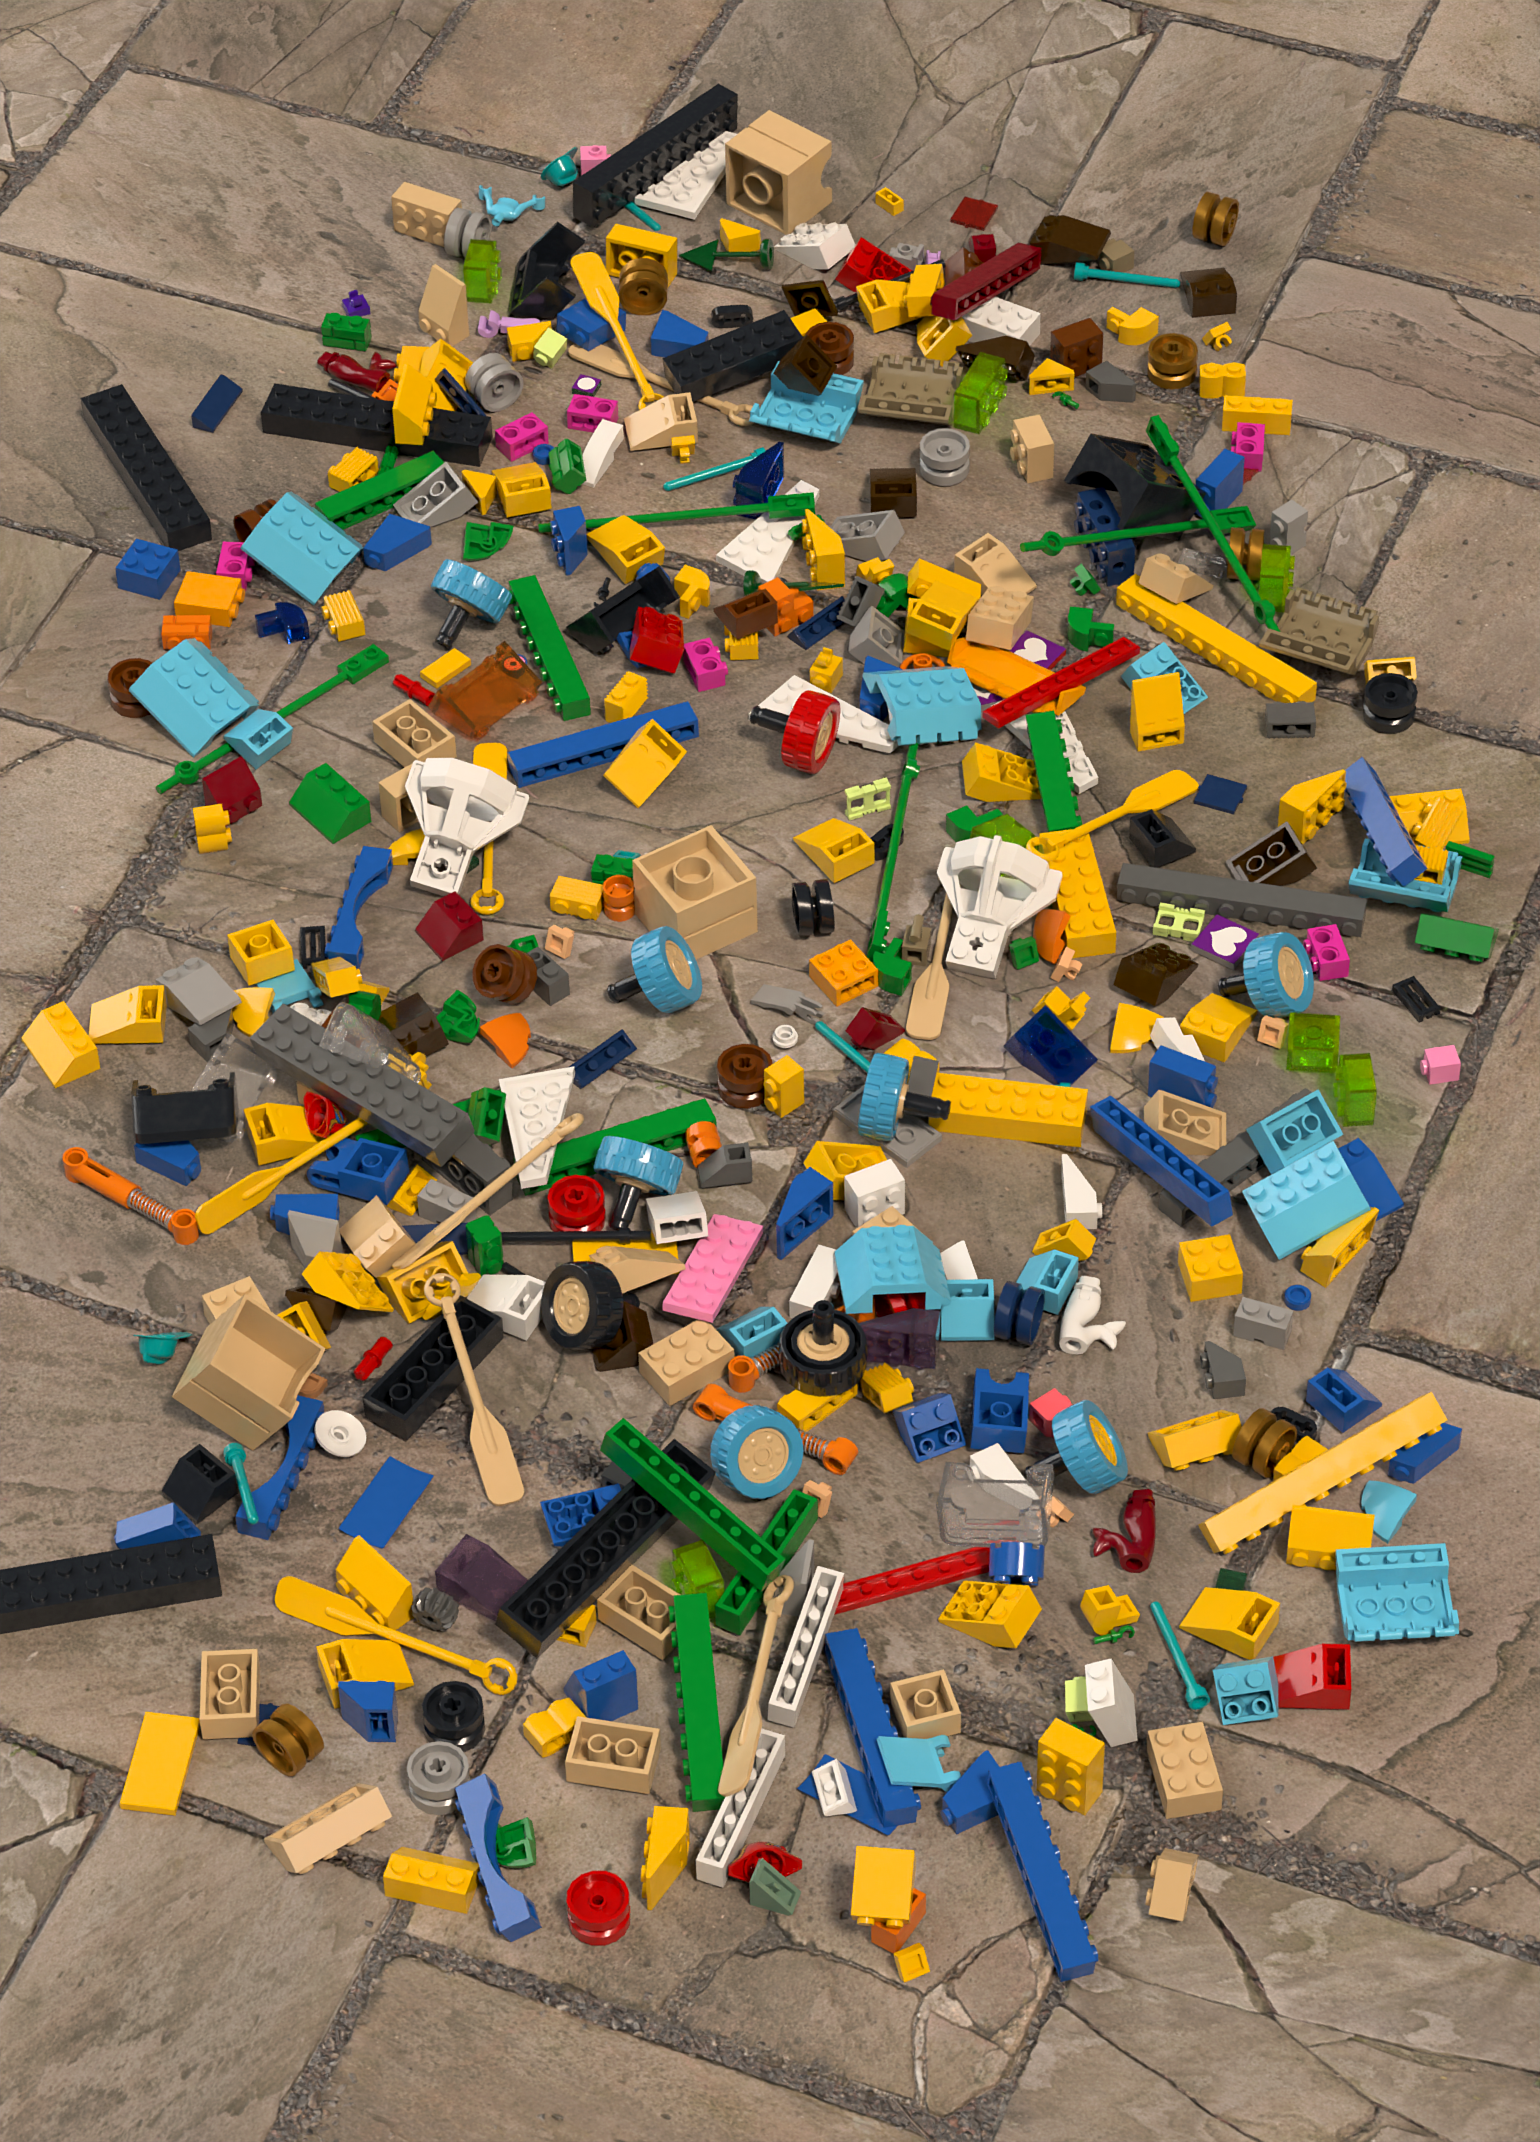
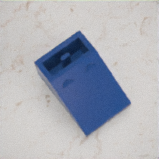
[540,1484,621,1547]

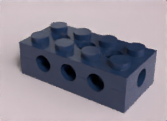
[1074,487,1135,587]

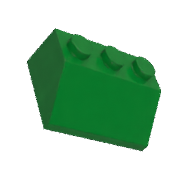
[289,763,372,844]
[1415,913,1499,962]

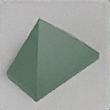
[749,1858,801,1916]

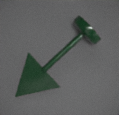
[679,239,774,272]
[743,570,844,596]

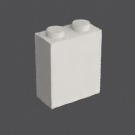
[646,1191,708,1244]
[1085,1659,1137,1747]

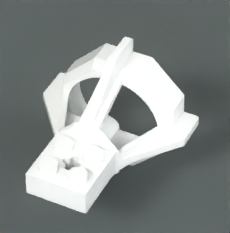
[405,758,529,896]
[937,835,1063,979]

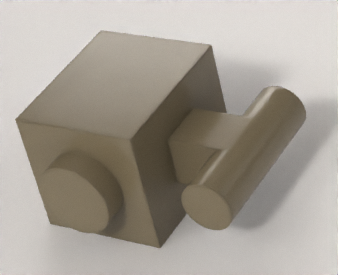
[1099,238,1134,273]
[902,914,931,966]

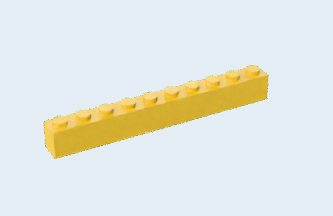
[1116,574,1317,703]
[1198,1392,1447,1555]

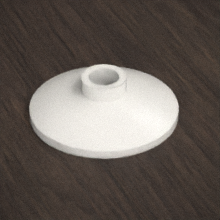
[314,1410,366,1457]

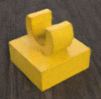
[1202,322,1232,352]
[671,435,695,464]
[893,1943,930,1983]

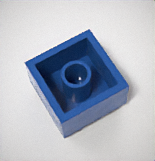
[115,538,180,600]

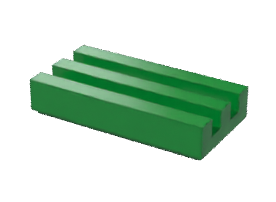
[1445,841,1495,879]

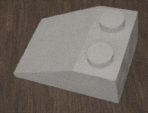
[393,462,478,527]
[830,510,905,562]
[156,957,242,1025]

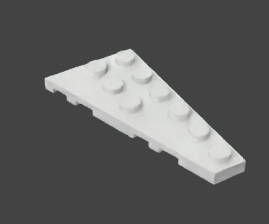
[635,131,737,220]
[716,480,819,583]
[749,675,899,753]
[992,699,1098,794]
[499,1067,575,1189]

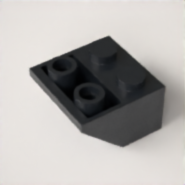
[1129,809,1196,868]
[162,1444,238,1524]

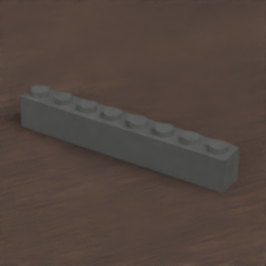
[1159,1088,1328,1227]

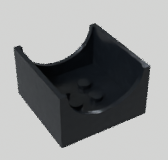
[1064,433,1206,540]

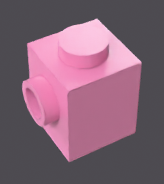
[580,145,611,175]
[1420,1045,1461,1085]

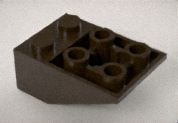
[955,336,1035,381]
[870,468,917,517]
[1113,943,1199,1006]

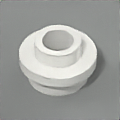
[773,1025,798,1048]

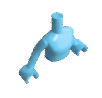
[479,185,545,226]

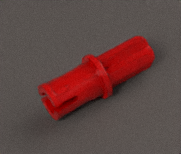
[392,674,436,707]
[353,1337,393,1381]

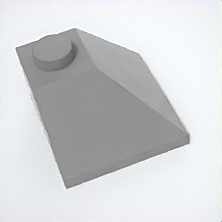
[848,606,905,666]
[288,1210,342,1269]
[773,1540,815,1616]

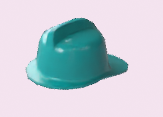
[540,147,578,186]
[133,1332,192,1364]

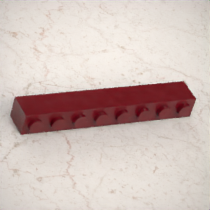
[930,242,1042,321]

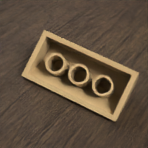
[263,1783,392,1874]

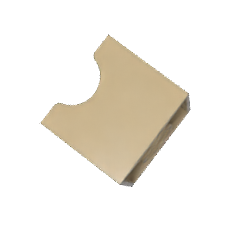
[725,110,832,235]
[632,825,758,960]
[172,1294,326,1451]

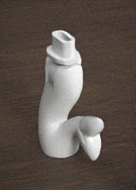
[1059,1276,1126,1354]

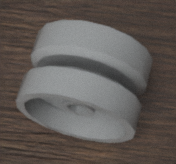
[444,207,491,262]
[465,353,523,412]
[920,428,970,486]
[407,1741,470,1815]

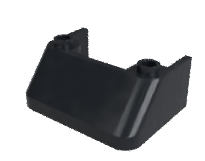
[508,221,585,319]
[566,566,680,654]
[131,1072,239,1144]

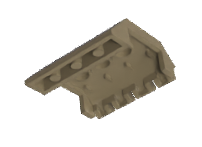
[859,353,964,426]
[1259,587,1380,676]

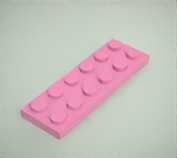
[663,1214,763,1323]

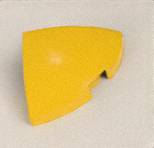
[388,828,425,865]
[232,987,275,1037]
[1110,1003,1164,1053]
[422,1273,481,1320]

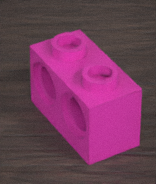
[567,394,619,433]
[495,412,549,462]
[1231,422,1265,472]
[216,542,255,591]
[683,637,728,692]
[1303,924,1350,981]

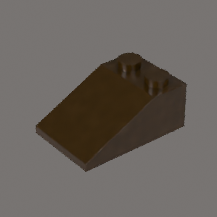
[1030,215,1111,264]
[1180,268,1237,318]
[1225,822,1317,886]
[377,992,449,1059]

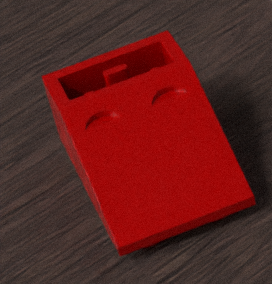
[835,237,912,292]
[630,606,684,674]
[1273,1643,1352,1710]

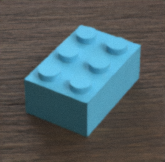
[1246,1089,1343,1174]

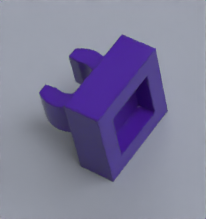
[342,290,371,317]

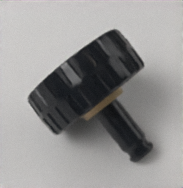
[541,1261,640,1350]
[779,1300,868,1396]

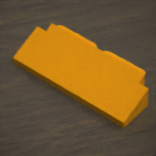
[947,637,1086,716]

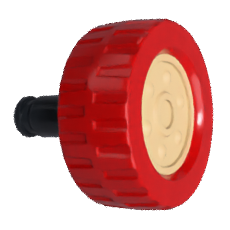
[750,690,841,774]

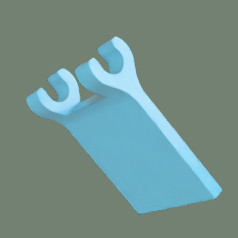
[255,959,323,1013]
[877,1735,961,1792]

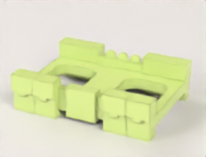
[845,777,891,821]
[1153,902,1205,942]

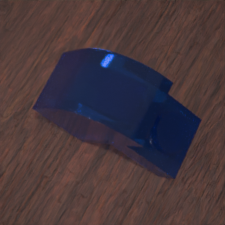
[255,602,310,644]

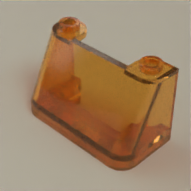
[428,641,543,740]

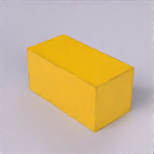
[875,187,904,216]

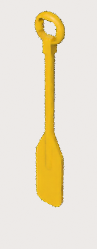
[570,252,664,410]
[470,743,507,915]
[1026,770,1199,862]
[195,1118,370,1234]
[275,1576,517,1695]

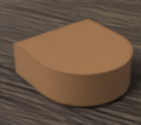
[298,1372,328,1399]

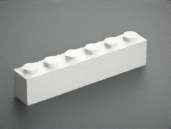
[768,1566,844,1728]
[696,1728,785,1888]

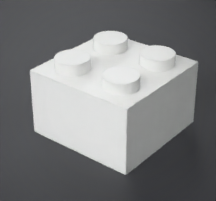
[844,1159,905,1228]

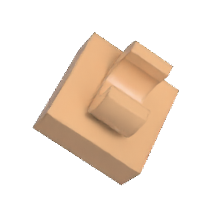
[545,925,575,959]
[1050,947,1082,982]
[1257,1015,1289,1049]
[803,1480,832,1518]
[1037,1491,1074,1527]

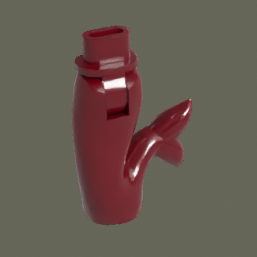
[317,352,397,393]
[1092,1489,1156,1573]

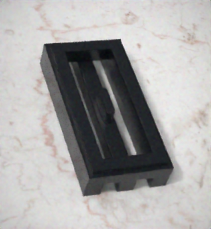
[300,925,327,969]
[1392,976,1441,1023]

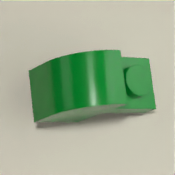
[876,573,920,618]
[1067,607,1114,652]
[946,805,1003,842]
[873,937,912,996]
[341,991,381,1031]

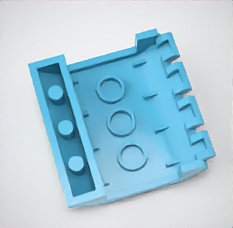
[749,361,864,444]
[240,492,363,606]
[129,638,259,758]
[862,666,982,746]
[1349,838,1462,912]
[1242,1141,1371,1260]
[834,1225,951,1314]
[1335,1543,1459,1642]

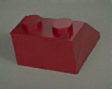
[202,756,262,827]
[415,891,484,961]

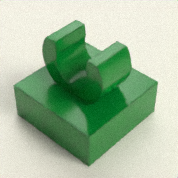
[1070,563,1101,596]
[1009,936,1039,970]

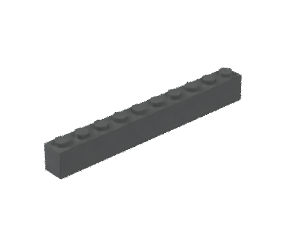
[1117,863,1367,937]

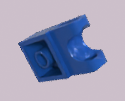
[307,1138,409,1205]
[970,1368,1029,1453]

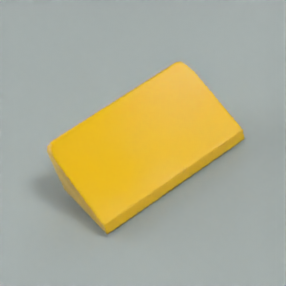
[386,1164,437,1216]

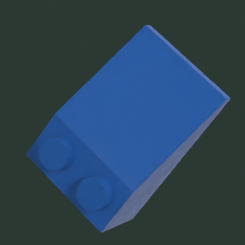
[1338,1138,1404,1221]
[776,1167,833,1260]

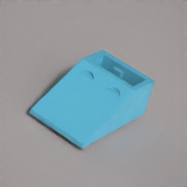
[1121,642,1208,714]

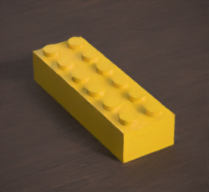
[1039,829,1116,959]
[929,1073,1088,1147]

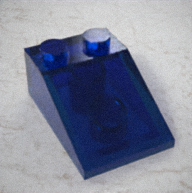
[733,441,784,520]
[1003,1005,1098,1086]

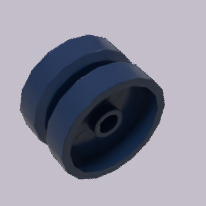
[994,1281,1045,1345]

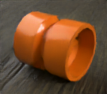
[603,875,635,922]
[685,1121,722,1168]

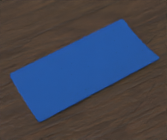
[339,1456,433,1548]
[797,1754,897,1835]

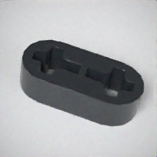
[711,304,754,329]
[870,824,904,861]
[1271,1407,1317,1443]

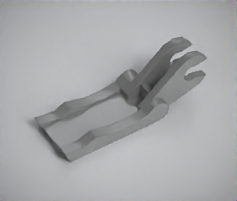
[751,984,825,1024]

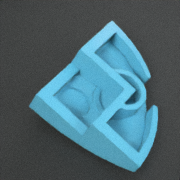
[1361,1480,1417,1544]

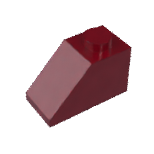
[968,234,996,263]
[845,1007,905,1050]

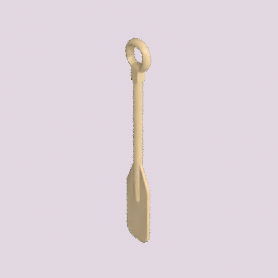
[569,343,755,426]
[906,877,953,1040]
[392,1113,584,1270]
[424,1273,524,1506]
[718,1575,794,1797]

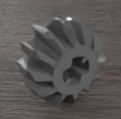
[411,1587,459,1632]

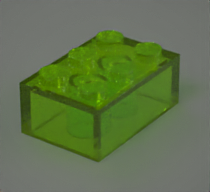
[954,352,1008,434]

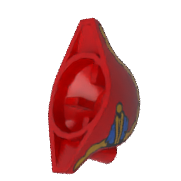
[303,1091,347,1138]
[728,1842,802,1882]

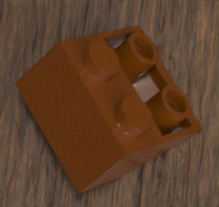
[945,247,996,297]
[713,588,778,640]

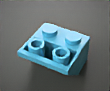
[223,709,293,770]
[1016,1249,1079,1315]
[941,1279,994,1341]
[716,1307,787,1358]
[1213,1656,1279,1725]

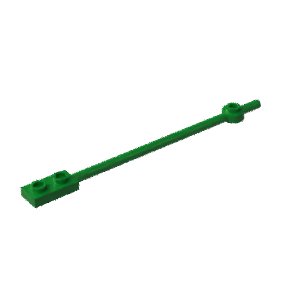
[1146,415,1281,632]
[538,492,815,533]
[1020,506,1256,556]
[156,644,389,794]
[866,742,920,962]

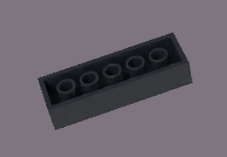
[662,310,803,402]
[363,1295,504,1440]

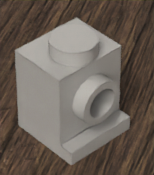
[889,243,924,271]

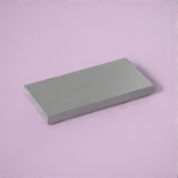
[833,1085,942,1168]

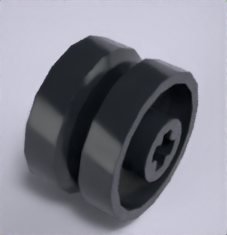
[1363,673,1418,734]
[792,879,835,936]
[422,1681,485,1752]

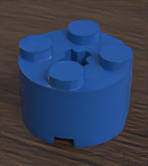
[989,1542,1045,1587]

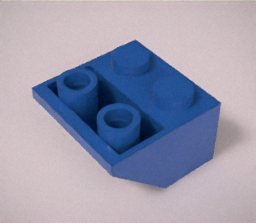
[550,506,588,576]
[1306,1367,1382,1433]
[892,1393,966,1463]
[338,1680,398,1742]

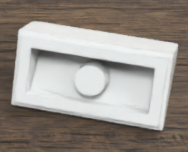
[940,1241,978,1280]
[812,1759,857,1816]

